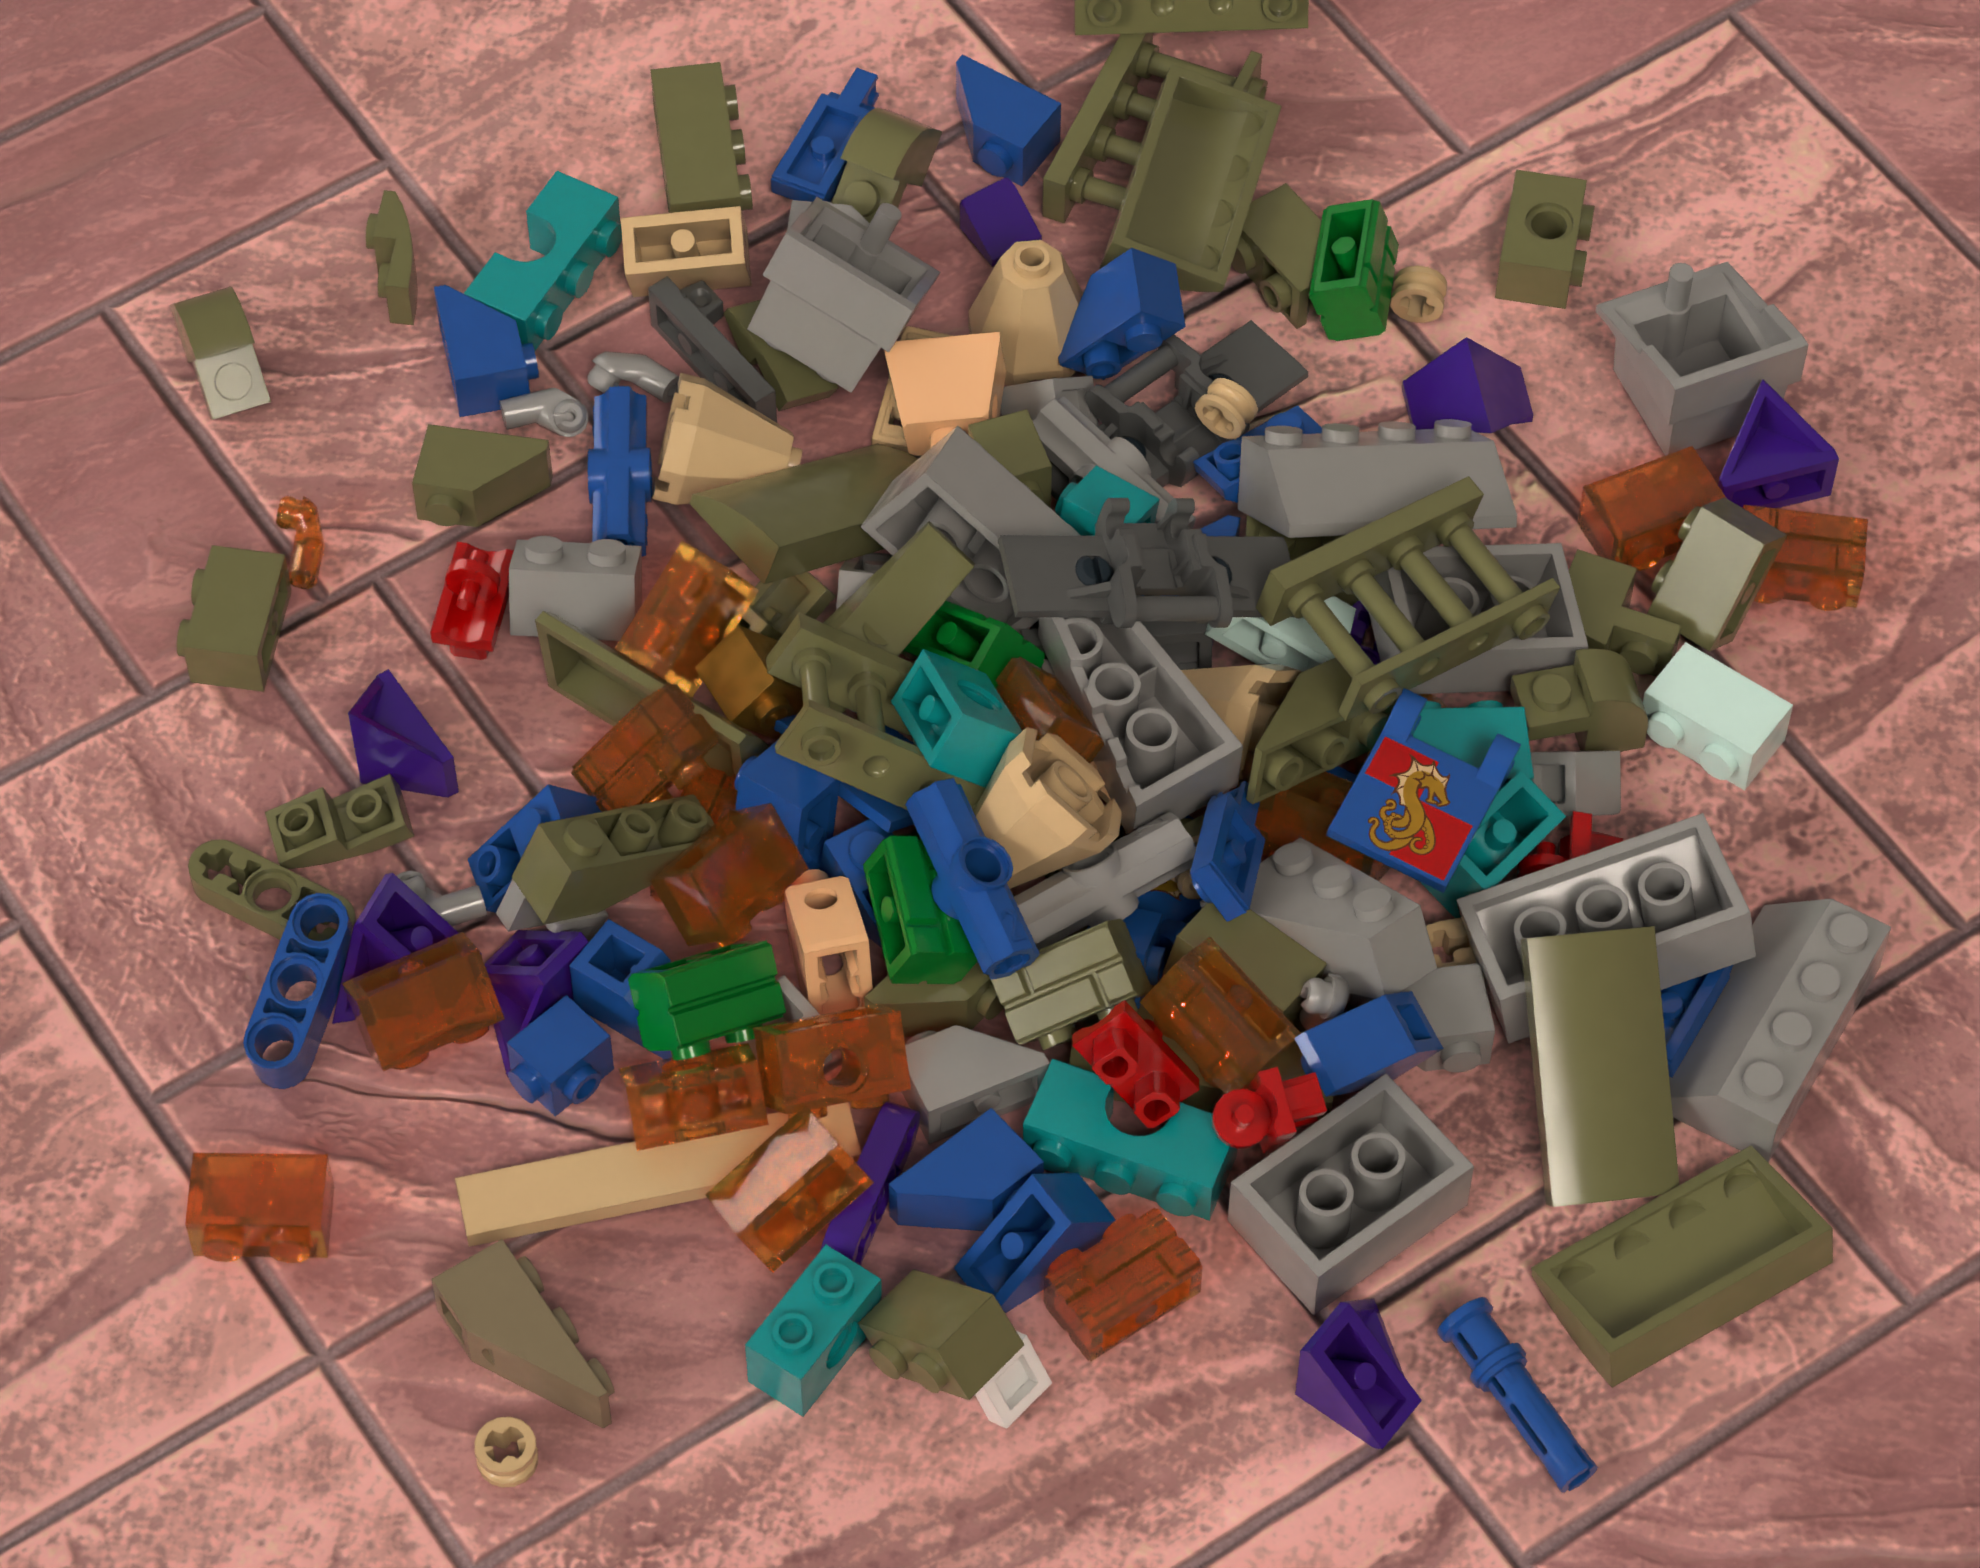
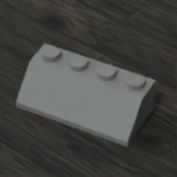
[1238,419,1517,538]
[1456,813,1756,1044]
[1669,899,1891,1163]

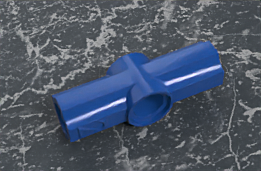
[588,386,652,557]
[905,778,1040,980]

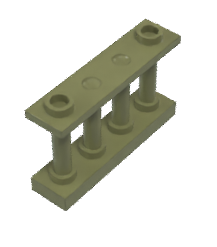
[1074,0,1309,35]
[1043,33,1268,223]
[1256,476,1560,721]
[766,612,1019,811]

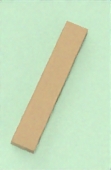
[455,1098,861,1247]

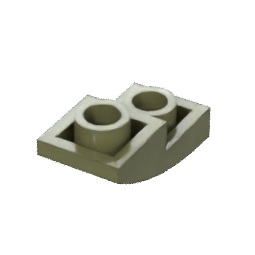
[366,190,418,325]
[723,300,839,411]
[265,774,414,869]

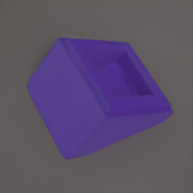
[960,177,1042,267]

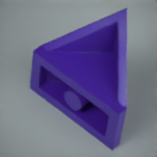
[1402,337,1533,433]
[1715,379,1839,514]
[348,669,459,798]
[332,873,482,1024]
[475,930,589,1077]
[1295,1298,1422,1449]

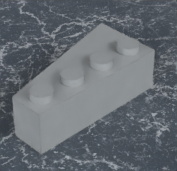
[1038,617,1243,835]

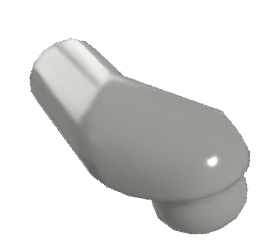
[587,351,679,403]
[499,388,588,437]
[397,871,487,926]
[1299,973,1350,1030]

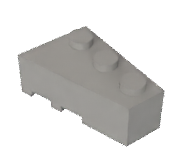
[1200,837,1437,999]

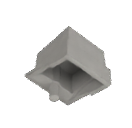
[747,197,941,393]
[1596,262,1808,459]

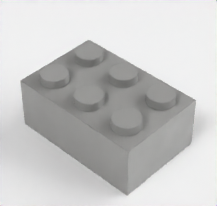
[861,426,1081,634]
[1369,543,1588,694]
[1227,1074,1474,1315]

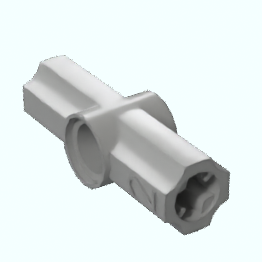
[1033,396,1196,529]
[1014,812,1196,950]

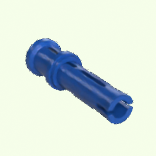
[1437,1297,1598,1493]

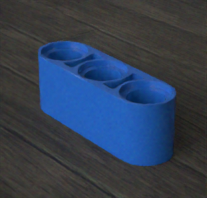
[243,893,353,1089]

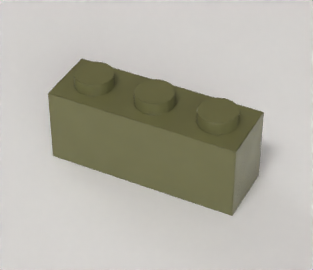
[650,62,753,213]

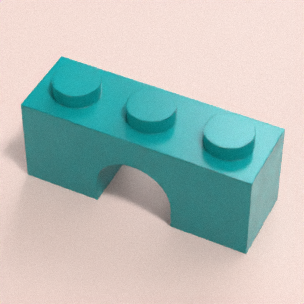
[464,171,622,351]
[1023,1059,1238,1221]

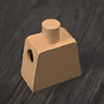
[884,332,1006,456]
[784,869,873,1031]

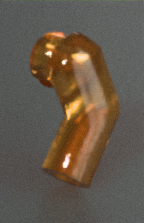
[276,496,325,589]

